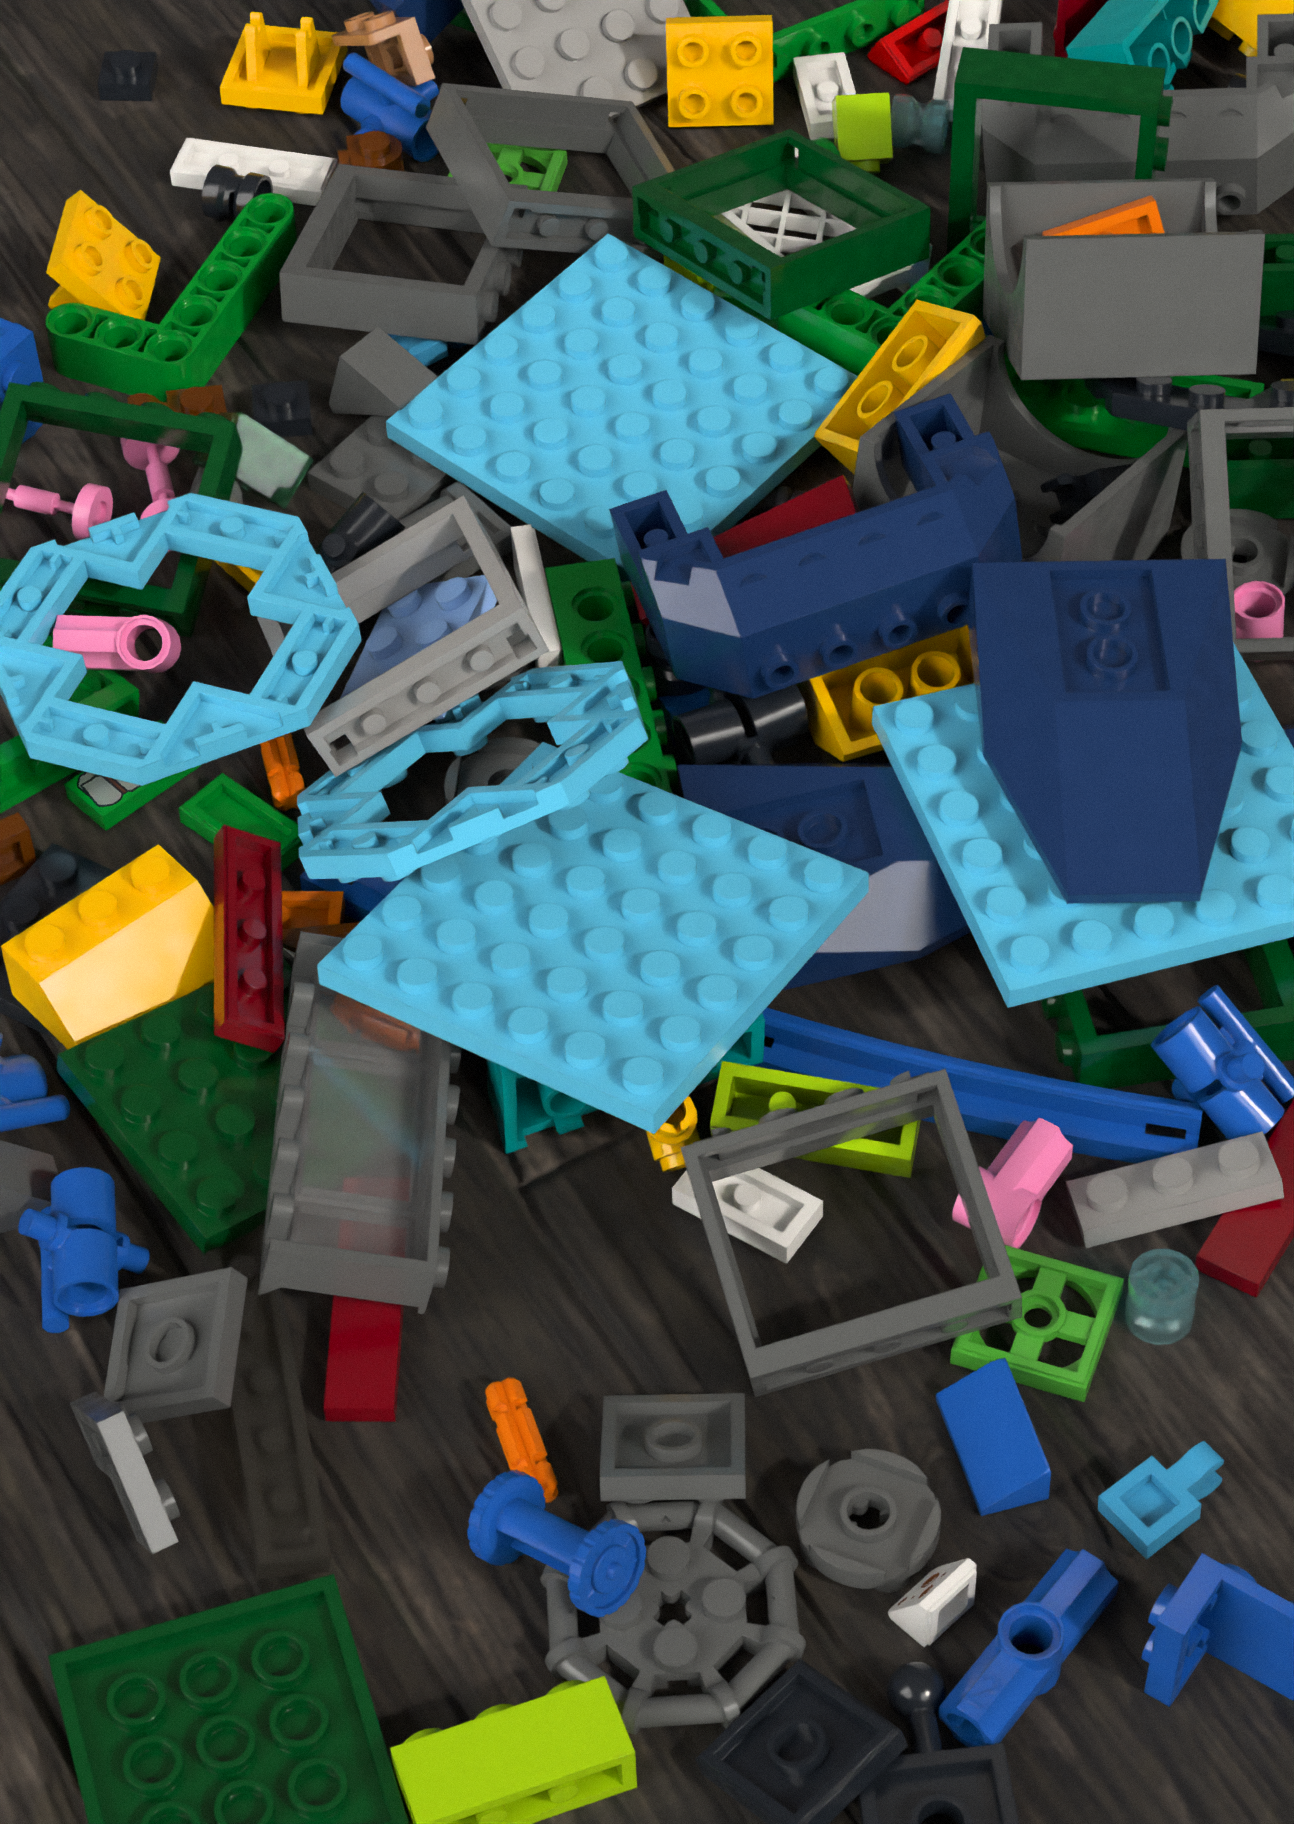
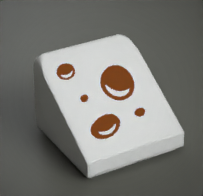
[888,1558,977,1647]

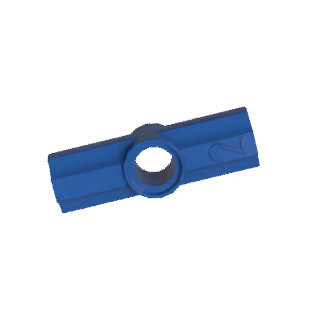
[939,1549,1119,1747]

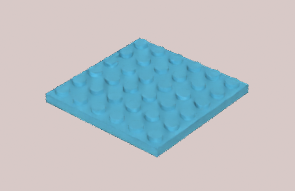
[386,233,858,581]
[872,642,1294,1008]
[317,742,869,1134]

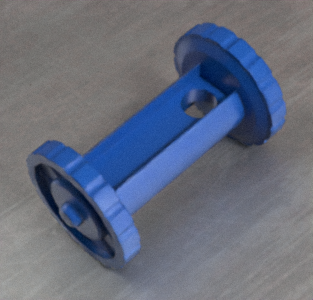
[467,1470,646,1617]

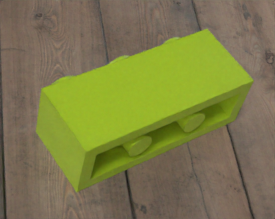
[710,1061,921,1178]
[390,1676,637,1824]

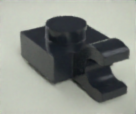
[1040,464,1133,524]

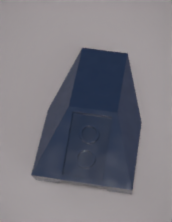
[967,559,1242,904]
[677,763,971,991]

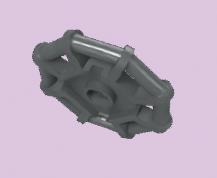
[540,1500,806,1735]

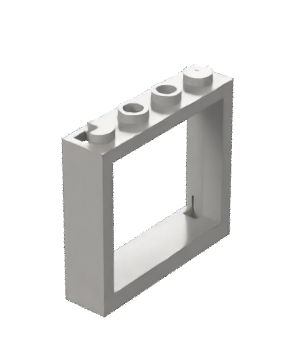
[257,495,549,777]

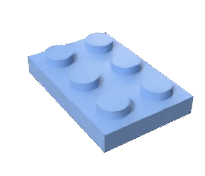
[340,575,497,720]

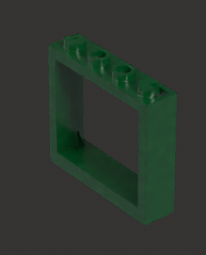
[947,47,1173,254]
[632,129,931,320]
[0,382,244,638]
[1040,939,1294,1089]

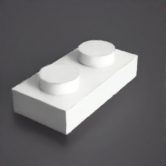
[793,52,856,140]
[672,1168,823,1264]

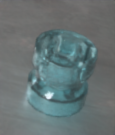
[891,93,950,153]
[1124,1249,1199,1345]

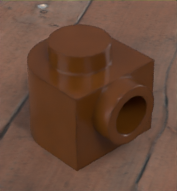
[337,131,404,171]

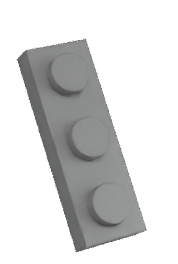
[1066,1131,1284,1248]

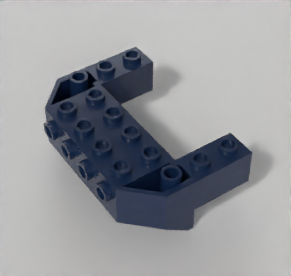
[609,393,1022,699]

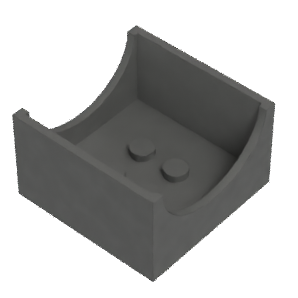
[982,178,1265,380]
[852,335,1188,562]

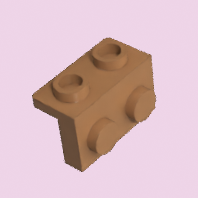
[331,11,435,86]

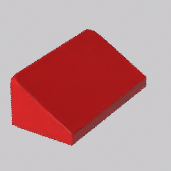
[867,0,949,85]

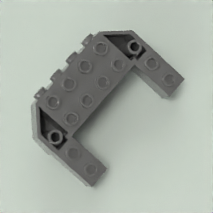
[982,13,1294,215]

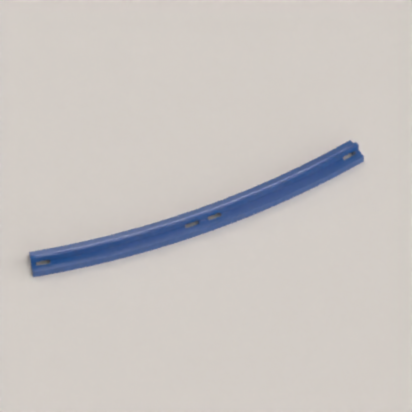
[300,871,1203,1164]

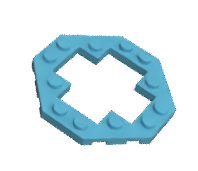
[0,493,362,786]
[297,661,648,883]

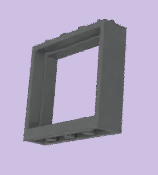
[426,83,675,259]
[279,164,528,345]
[1187,407,1294,661]
[681,1069,1022,1397]

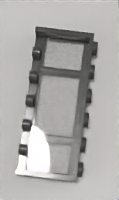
[258,931,462,1314]

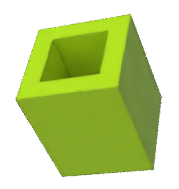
[832,92,893,174]

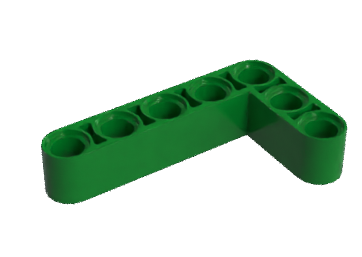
[45,193,297,402]
[777,220,986,376]

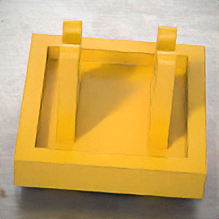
[219,12,348,115]
[666,15,774,127]
[46,190,161,321]

